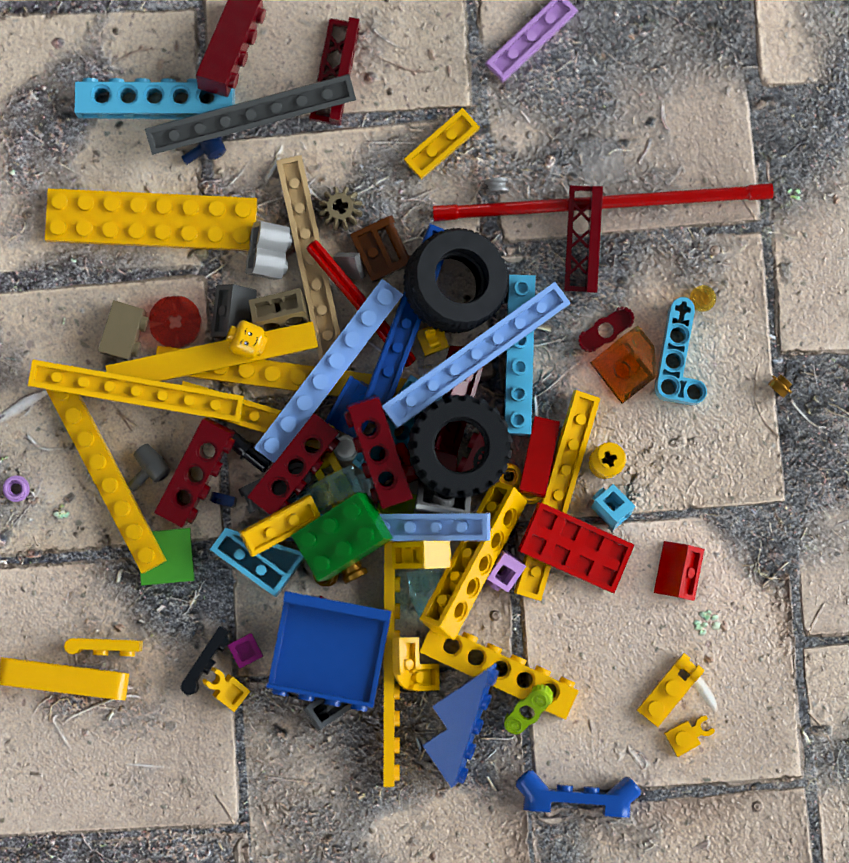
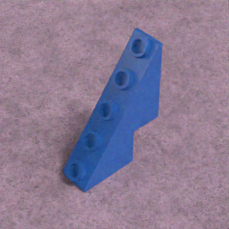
[423,663,499,788]

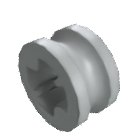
[485,177,509,195]

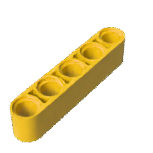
[0,657,129,700]

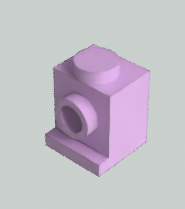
[485,548,526,592]

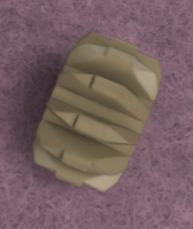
[319,186,363,231]

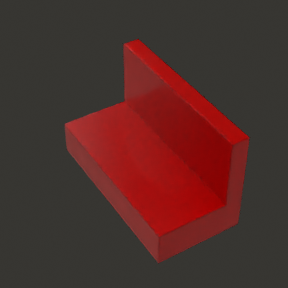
[654,541,705,601]

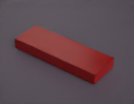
[519,416,560,498]

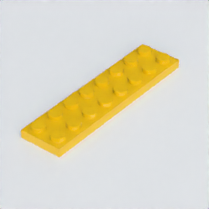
[45,188,258,251]

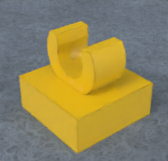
[416,327,449,357]

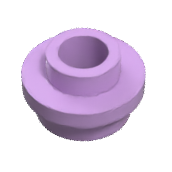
[3,475,30,502]

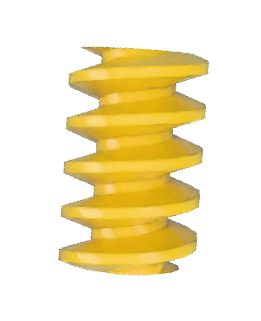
[588,442,626,479]

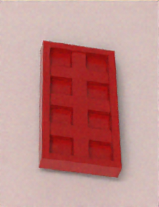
[517,502,634,594]

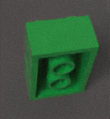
[291,493,394,582]

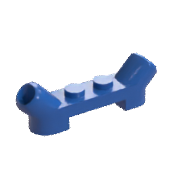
[515,770,641,817]

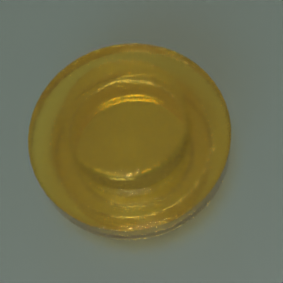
[689,285,716,312]

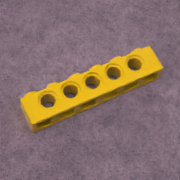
[419,482,528,640]
[419,629,579,720]

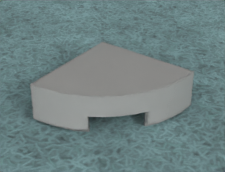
[333,252,366,280]

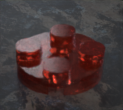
[149,296,203,349]

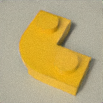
[392,637,440,691]

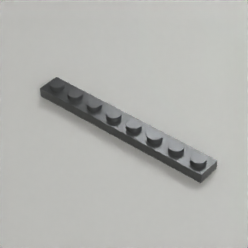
[145,74,356,155]

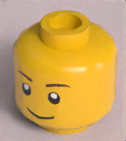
[226,320,268,359]

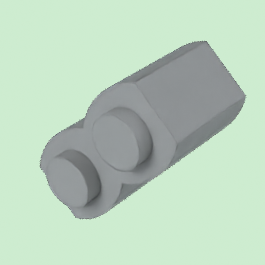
[246,221,292,280]

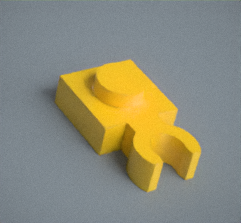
[202,667,250,712]
[664,715,715,757]

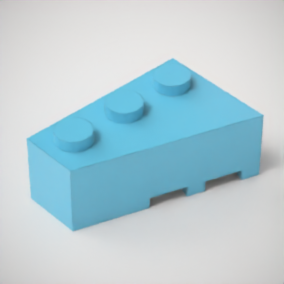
[210,528,304,597]

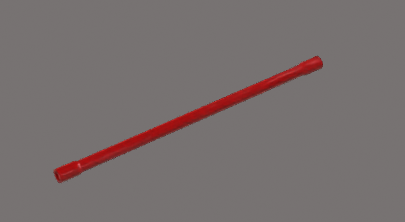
[433,183,774,222]

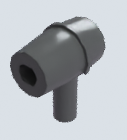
[127,443,170,492]

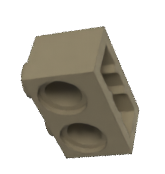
[249,288,310,332]

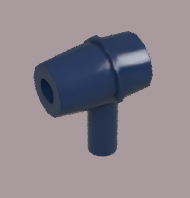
[181,137,226,165]

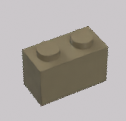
[98,300,149,361]

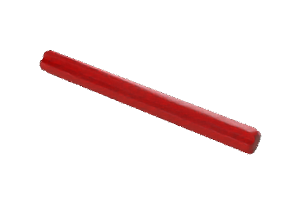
[306,240,416,367]

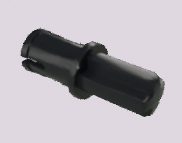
[232,429,272,473]

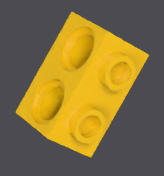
[392,541,451,569]

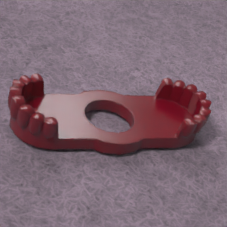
[578,306,635,353]

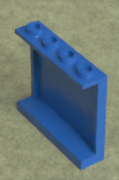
[266,591,392,712]

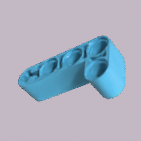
[655,297,707,406]

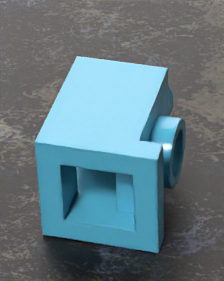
[591,484,636,532]

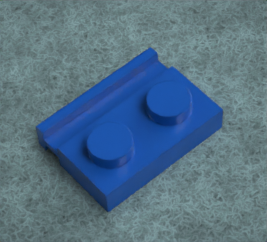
[325,375,368,438]

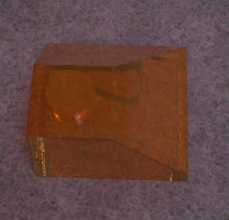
[590,325,658,404]

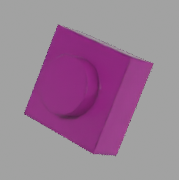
[228,633,264,669]

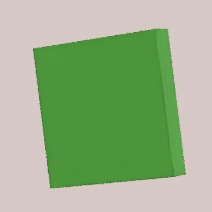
[140,528,195,586]

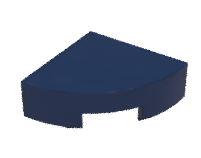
[210,492,237,508]

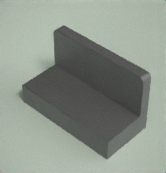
[210,284,257,339]

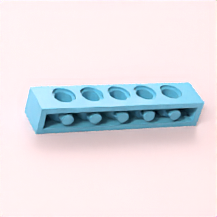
[75,78,235,119]
[504,275,536,437]

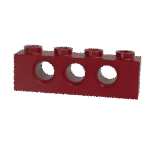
[344,395,413,509]
[248,413,341,515]
[154,417,235,528]

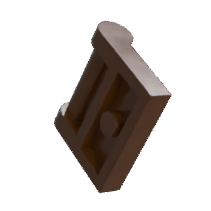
[350,215,411,283]

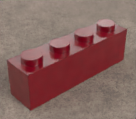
[196,0,266,97]

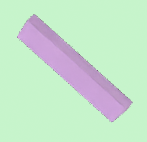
[485,0,578,83]

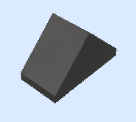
[303,698,352,731]

